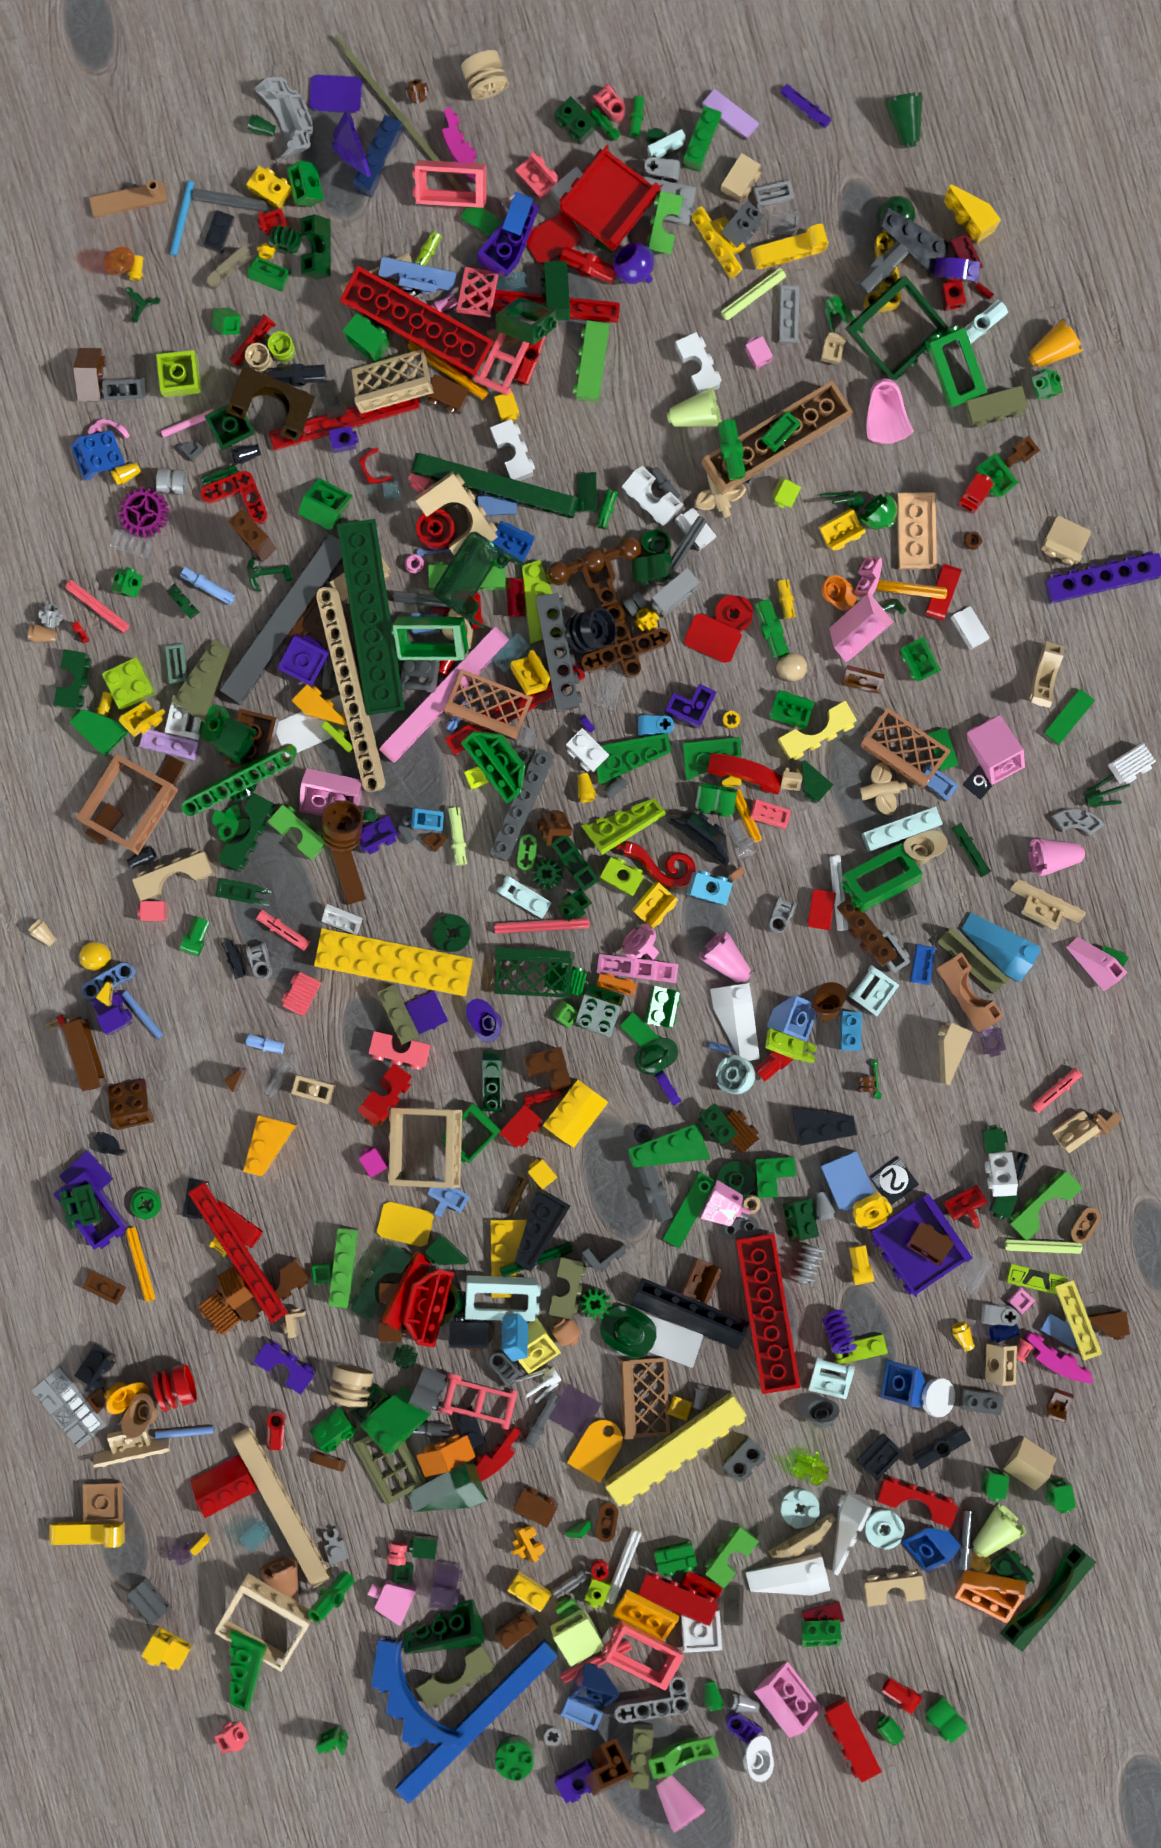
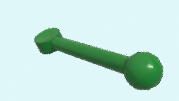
[871,1059,882,1100]

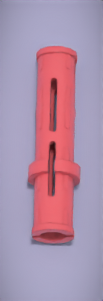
[256,910,311,951]
[1031,1067,1082,1113]

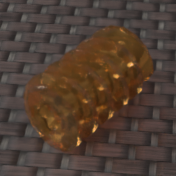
[103,247,135,276]

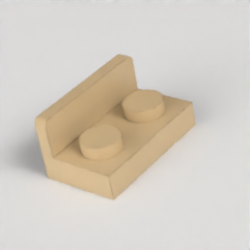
[1052,1110,1100,1153]

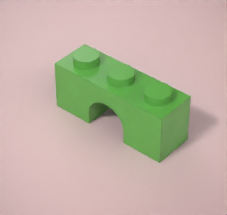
[646,191,684,254]
[268,805,326,860]
[704,1524,759,1588]

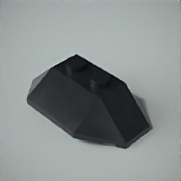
[665,812,729,866]

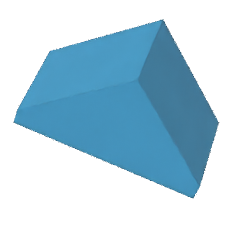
[411,808,444,831]

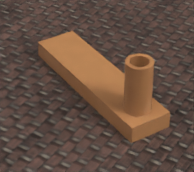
[89,179,169,218]

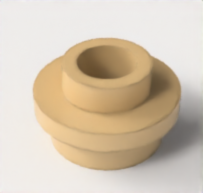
[741,1195,760,1214]

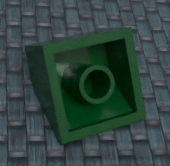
[204,404,256,450]

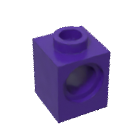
[329,426,359,453]

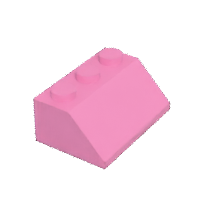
[829,593,894,662]
[299,768,362,816]
[754,1662,823,1738]

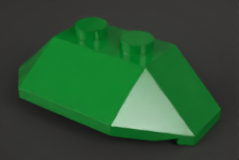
[461,731,525,804]

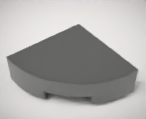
[178,442,206,462]

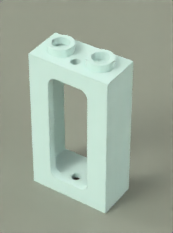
[464,1275,540,1321]

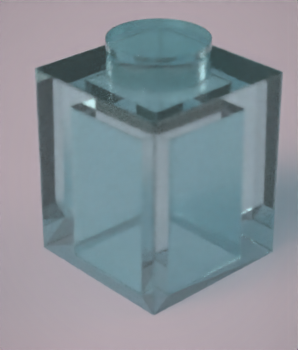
[239,1520,271,1553]

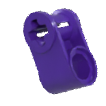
[726,1711,764,1745]

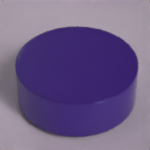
[579,714,596,733]

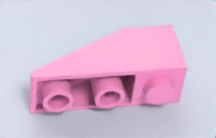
[1066,937,1127,991]

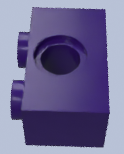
[555,1758,595,1803]

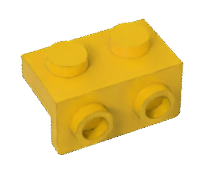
[818,508,866,550]
[509,650,550,696]
[118,701,165,737]
[632,881,678,928]

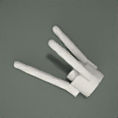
[512,1367,561,1403]

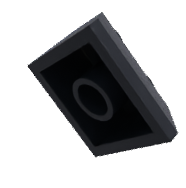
[449,1317,489,1349]

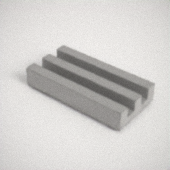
[753,180,795,209]

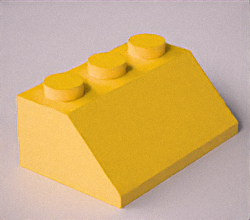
[543,1079,608,1148]

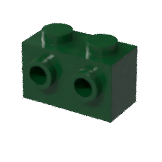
[554,96,597,145]

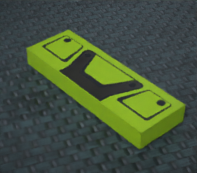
[1006,1263,1068,1295]

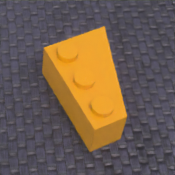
[243,1115,298,1177]

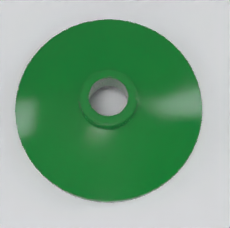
[199,705,229,743]

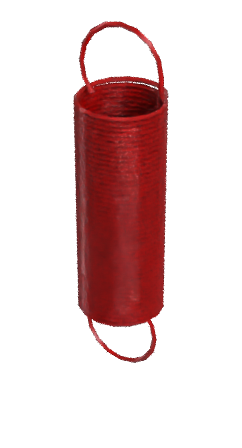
[971,281,997,301]

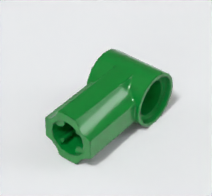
[180,916,210,957]

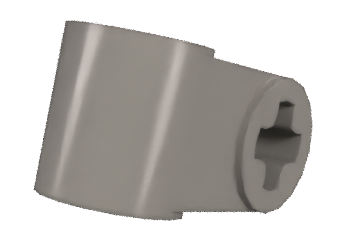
[643,157,680,183]
[768,895,797,934]
[246,942,272,980]
[980,1303,1019,1326]

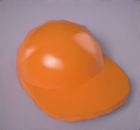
[821,575,857,611]

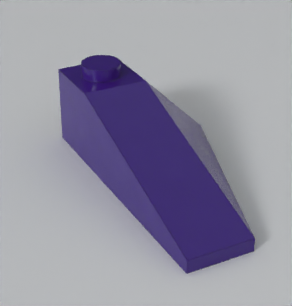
[331,110,371,177]
[477,202,539,277]

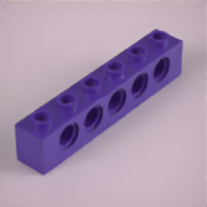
[1044,551,1161,604]

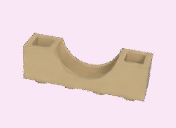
[132,850,215,901]

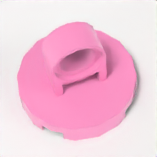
[622,924,659,961]

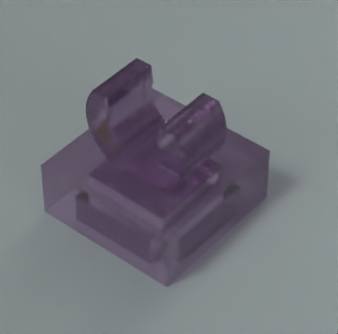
[167,1540,192,1565]

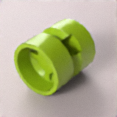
[268,331,295,363]

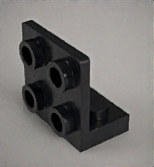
[74,1343,116,1393]

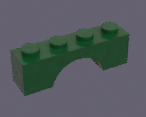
[217,793,276,872]

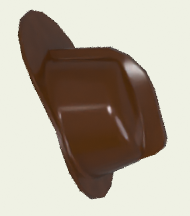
[811,982,847,1023]

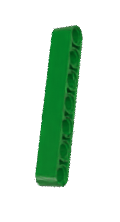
[181,744,297,816]

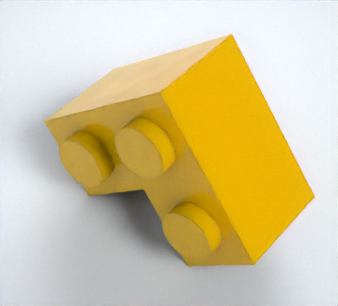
[141,1626,193,1670]

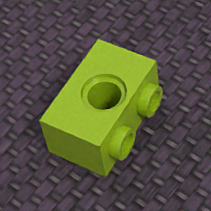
[600,856,644,897]

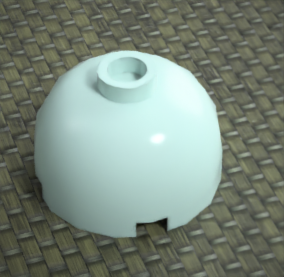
[716,1055,755,1095]

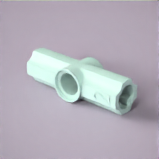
[955,300,1008,348]

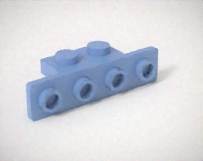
[378,256,456,294]

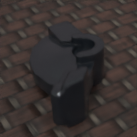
[94,1134,126,1156]

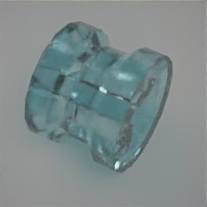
[507,272,528,292]
[383,480,400,501]

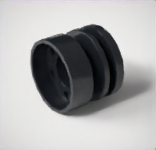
[566,608,617,654]

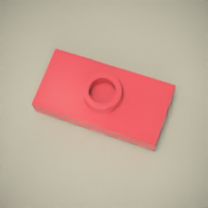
[749,799,791,829]

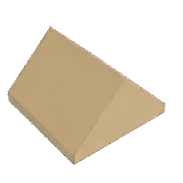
[1003,1436,1056,1491]

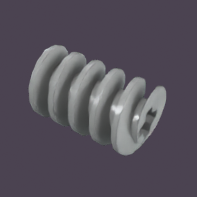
[790,1244,826,1287]

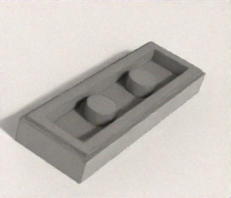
[779,285,799,344]

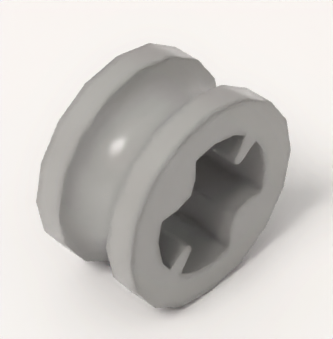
[544,1726,562,1746]

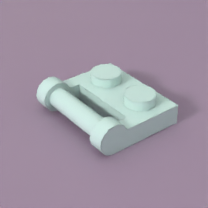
[849,965,899,1016]
[809,1357,855,1399]

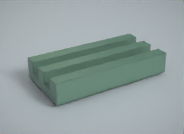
[164,644,188,684]

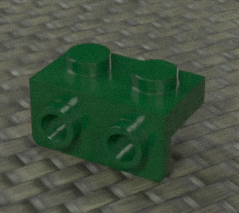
[698,1103,737,1145]
[783,1198,819,1241]

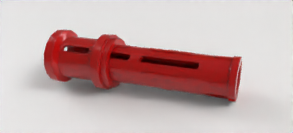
[229,314,276,367]

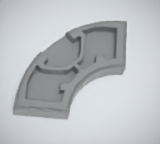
[1051,809,1105,836]

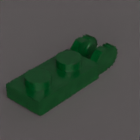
[215,878,272,906]

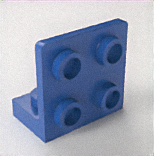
[71,431,125,481]

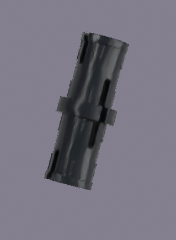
[221,939,246,979]

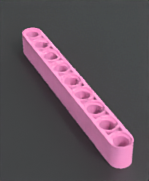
[379,627,510,763]

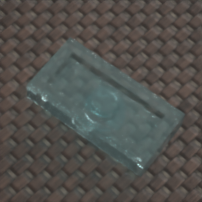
[491,632,531,673]

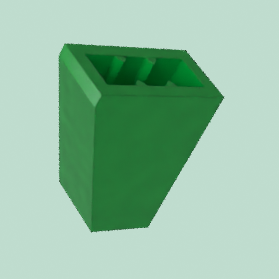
[70,709,129,756]

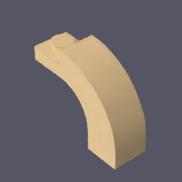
[1030,641,1064,708]

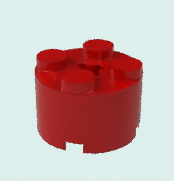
[416,509,455,550]

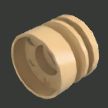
[461,50,509,100]
[328,1364,374,1407]

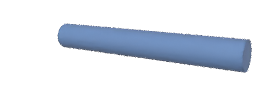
[121,991,164,1039]
[155,1426,214,1439]

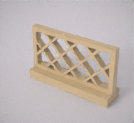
[351,349,433,414]

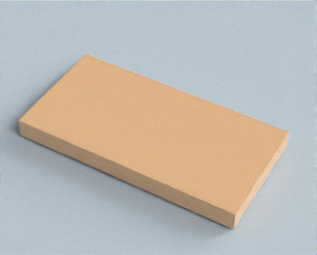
[896,492,937,570]

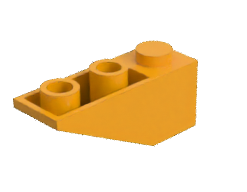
[291,684,348,728]

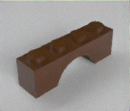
[235,1258,310,1323]

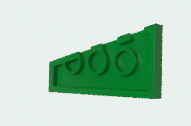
[596,733,671,785]
[627,1123,711,1168]
[229,1629,267,1712]

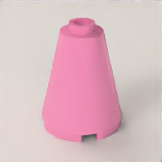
[1029,838,1085,877]
[698,930,751,983]
[656,1775,706,1832]

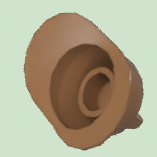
[121,1393,158,1438]

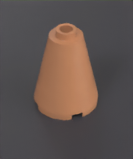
[258,1556,299,1603]

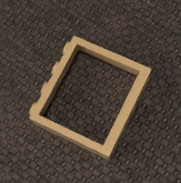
[388,1107,462,1188]
[214,1574,312,1672]

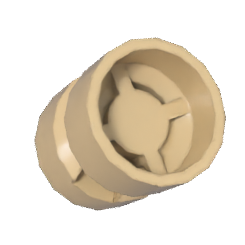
[245,343,273,374]

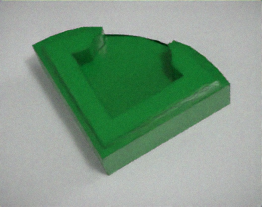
[565,1521,592,1539]

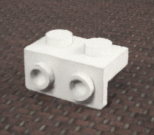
[566,728,609,773]

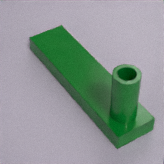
[663,1171,716,1249]

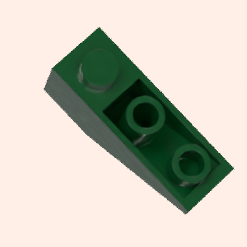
[482,1050,502,1112]

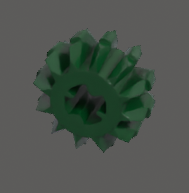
[269,225,302,254]
[531,858,563,891]

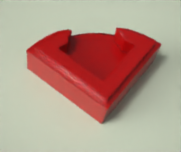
[72,621,90,644]

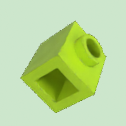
[771,476,801,508]

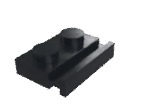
[856,1433,904,1481]

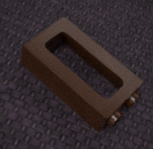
[227,508,276,562]
[62,1017,107,1092]

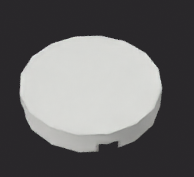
[922,1378,955,1417]

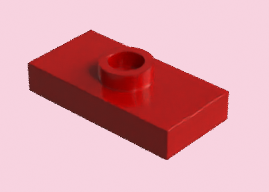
[680,1571,723,1601]

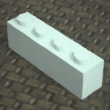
[861,807,943,852]

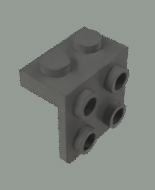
[581,1242,627,1272]

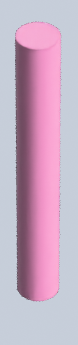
[161,409,214,437]

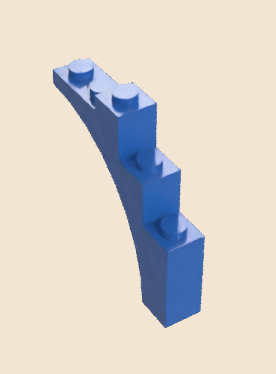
[371,1637,465,1747]

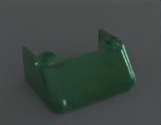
[434,531,525,629]

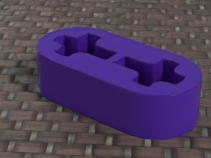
[655,1070,681,1106]

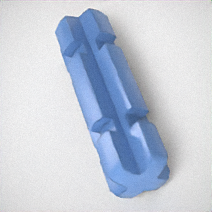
[446,696,471,732]

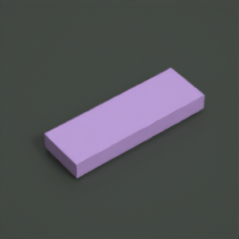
[702,88,759,140]
[139,730,200,761]

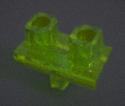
[793,1452,829,1486]

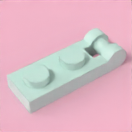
[496,875,552,919]

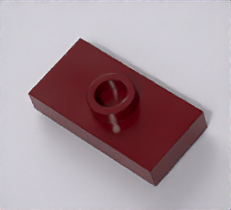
[949,232,983,269]
[506,577,526,618]
[802,1601,845,1622]

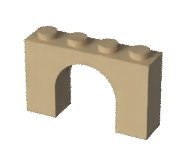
[415,471,498,563]

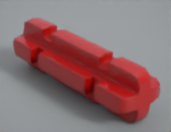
[524,1089,562,1106]

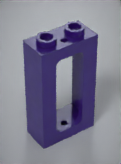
[53,1169,128,1250]

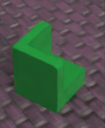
[212,307,241,335]

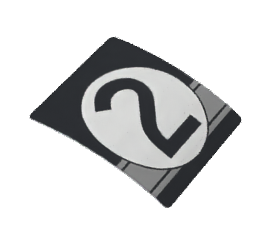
[870,1156,919,1205]

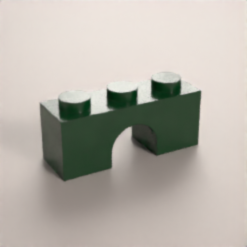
[301,214,331,279]
[53,649,92,711]
[551,836,600,892]

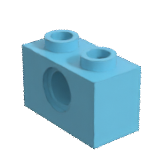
[686,870,733,906]

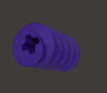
[822,1309,857,1354]

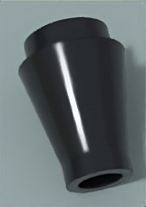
[231,444,261,465]
[127,845,157,869]

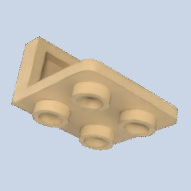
[1041,516,1091,566]

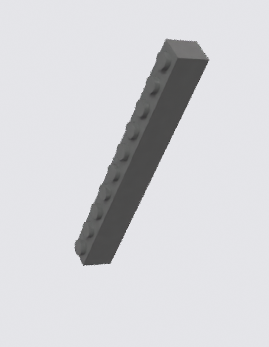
[220,534,343,705]

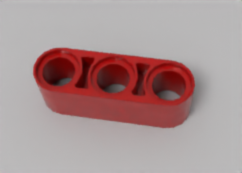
[925,563,962,621]
[218,1200,263,1248]

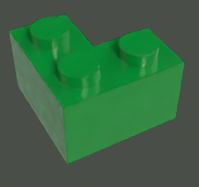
[754,1156,796,1198]

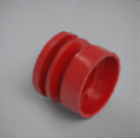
[152,1363,197,1412]

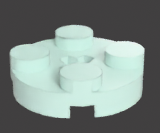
[781,1488,819,1529]
[865,1509,904,1550]

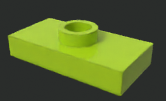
[321,721,354,753]

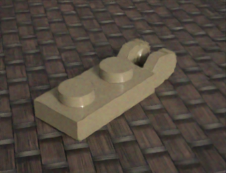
[206,245,251,289]

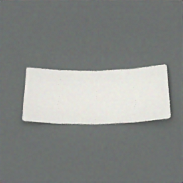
[647,1315,703,1368]

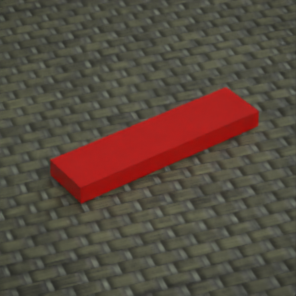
[381,1252,431,1330]

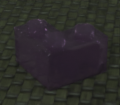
[429,1560,463,1611]

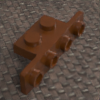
[837,897,897,966]

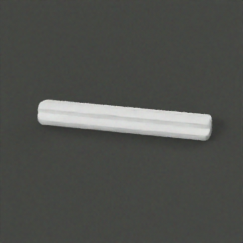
[829,855,848,931]
[605,1529,641,1604]

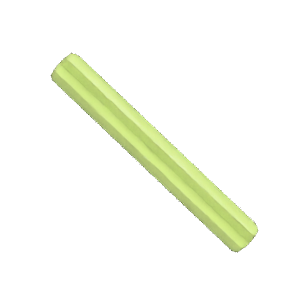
[721,268,786,320]
[1005,1239,1082,1254]

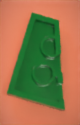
[683,737,742,781]

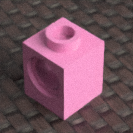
[745,336,773,369]

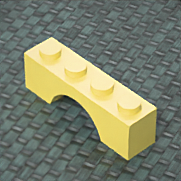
[777,701,857,761]

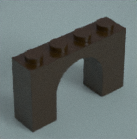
[226,366,315,442]

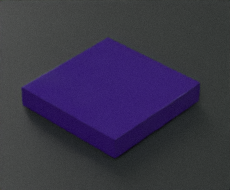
[59,1150,114,1191]

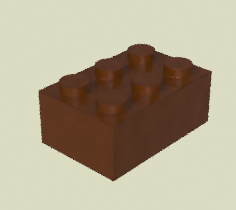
[225,708,279,774]

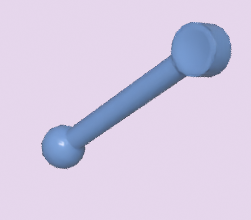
[417,548,453,557]

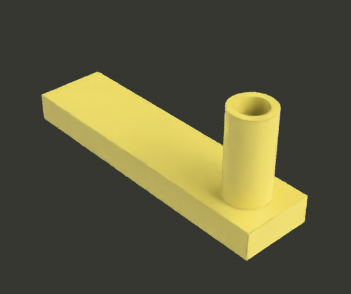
[1055,1280,1102,1361]

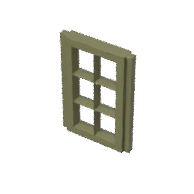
[353,1435,427,1505]

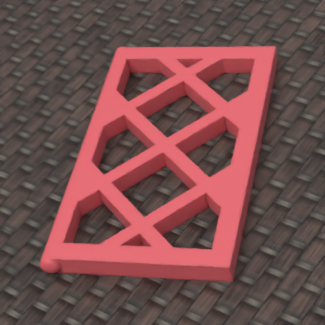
[457,267,498,317]

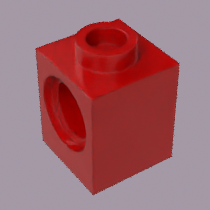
[941,279,966,311]

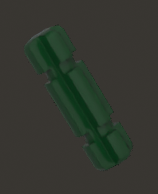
[201,464,238,486]

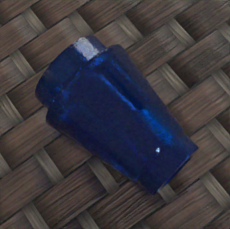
[989,1324,1019,1343]

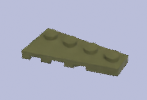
[172,639,231,723]

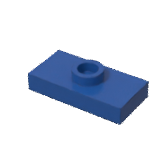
[910,944,936,985]

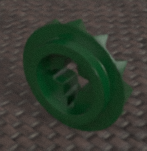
[230,783,257,801]

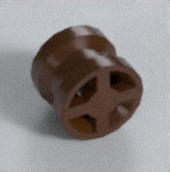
[857,1076,877,1092]

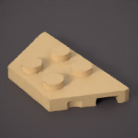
[768,1512,836,1558]

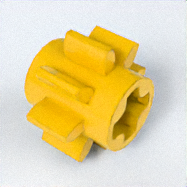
[634,608,660,632]

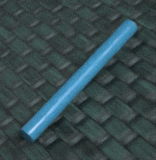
[170,180,194,256]

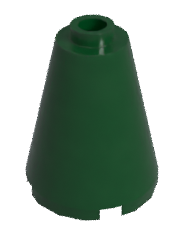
[884,92,923,148]

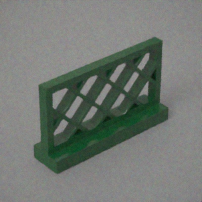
[494,947,575,998]

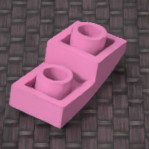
[854,557,882,597]

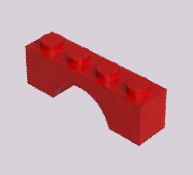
[875,1476,958,1528]

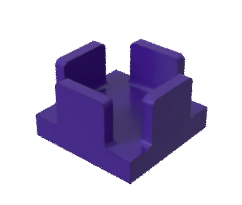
[277,634,329,686]

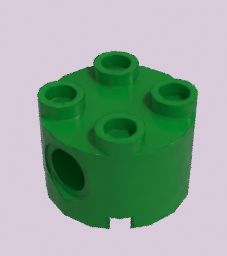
[495,1735,534,1782]

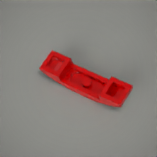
[706,753,782,795]

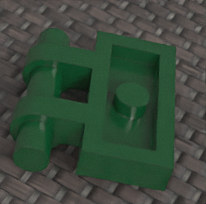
[59,1183,102,1229]

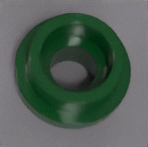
[361,807,379,822]

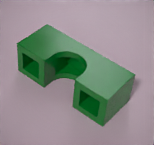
[683,106,722,172]

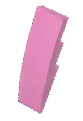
[597,954,678,983]

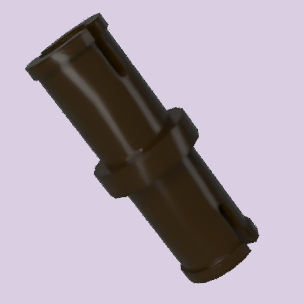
[502,1176,529,1216]

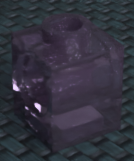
[979,1027,1006,1057]

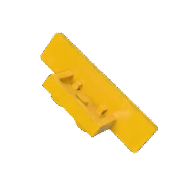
[691,206,746,279]

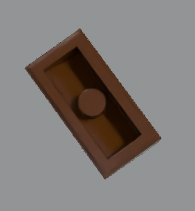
[152,755,187,792]
[85,803,124,845]
[224,1069,247,1092]

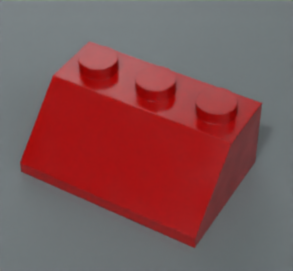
[190,1454,258,1518]

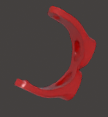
[358,448,392,485]

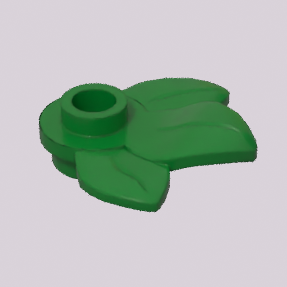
[213,805,251,842]

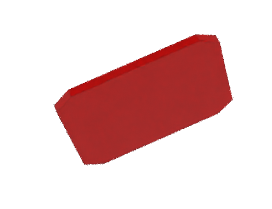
[526,213,582,264]
[684,613,742,663]

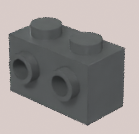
[720,200,765,248]

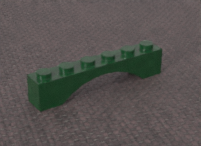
[1000,1543,1096,1652]

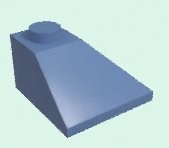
[767,995,816,1042]

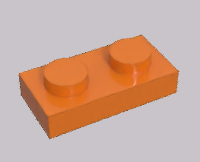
[597,973,637,996]

